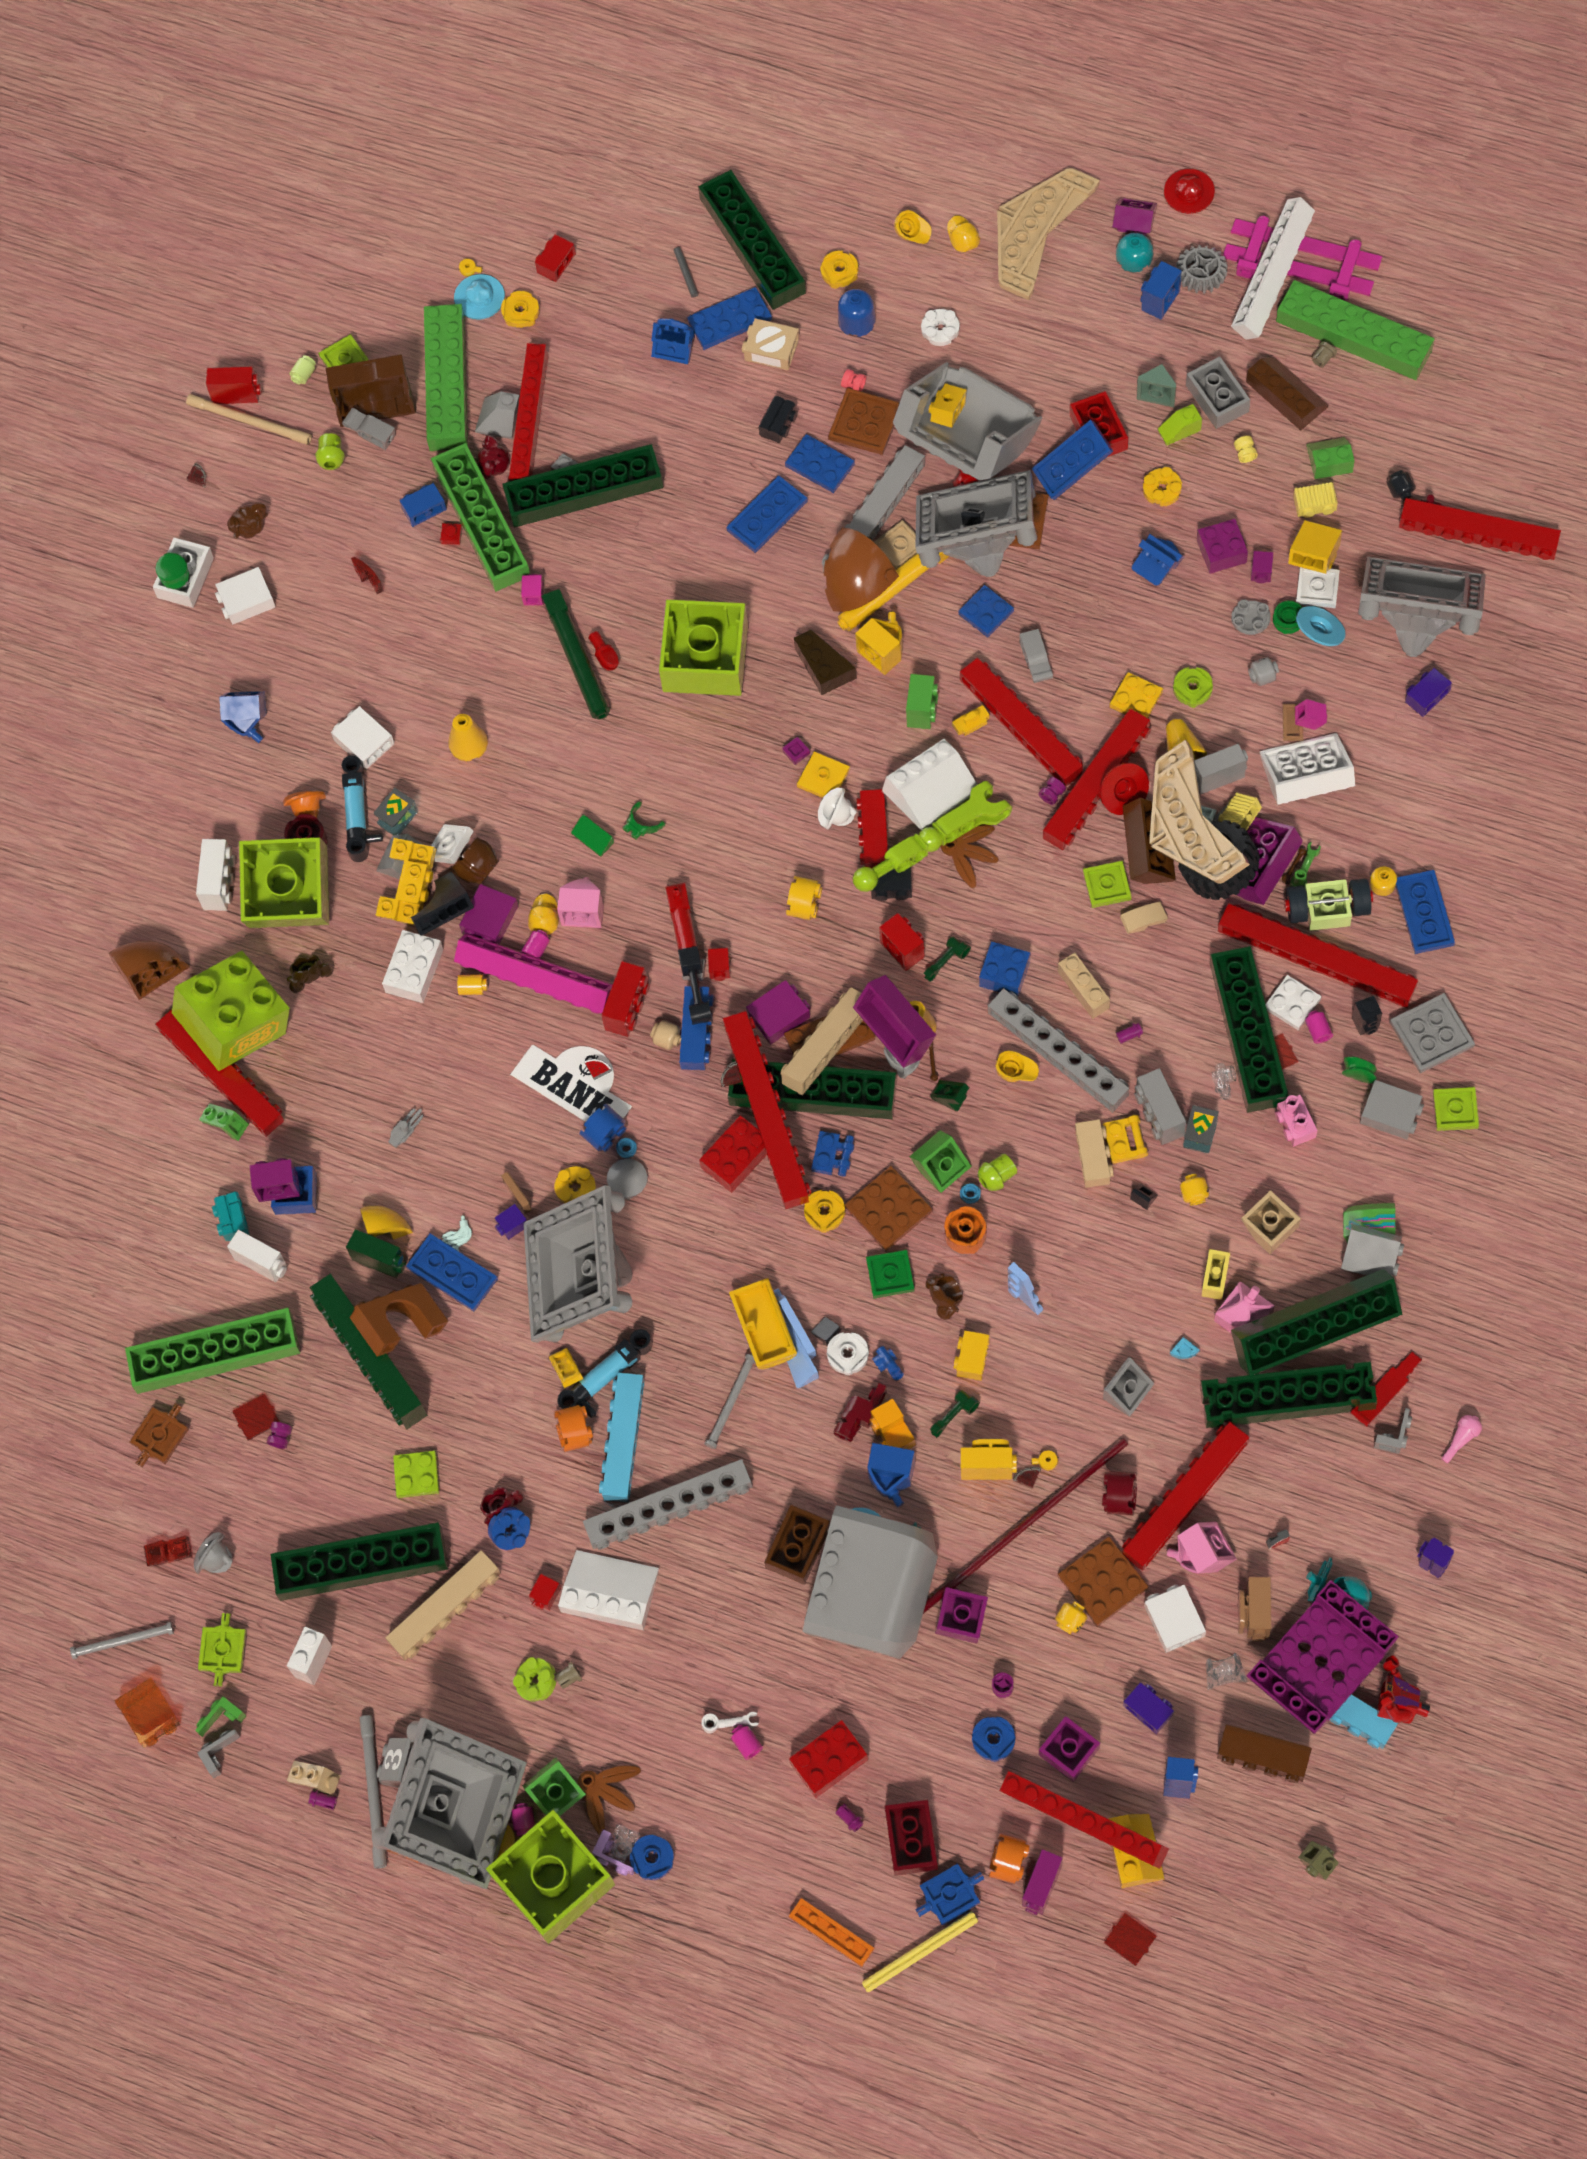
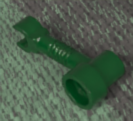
[923,936,971,982]
[930,1390,980,1438]

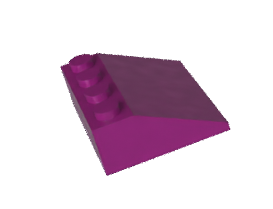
[1237,817,1303,905]

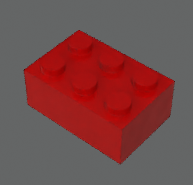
[1070,391,1128,458]
[601,961,650,1037]
[699,1115,767,1193]
[789,1720,868,1799]

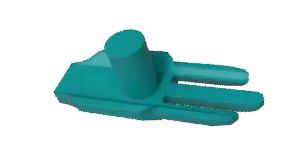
[1306,1558,1333,1603]

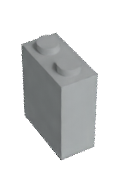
[1194,744,1248,795]
[1360,1080,1424,1140]
[1341,1224,1405,1276]

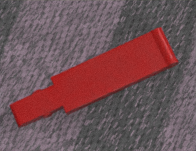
[1351,1351,1422,1427]

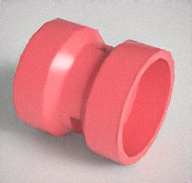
[841,369,866,392]

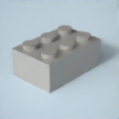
[1186,357,1250,429]
[1134,1068,1186,1145]

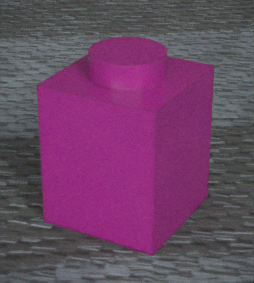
[1251,551,1273,583]

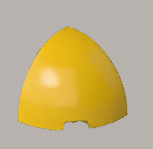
[360,1206,413,1240]

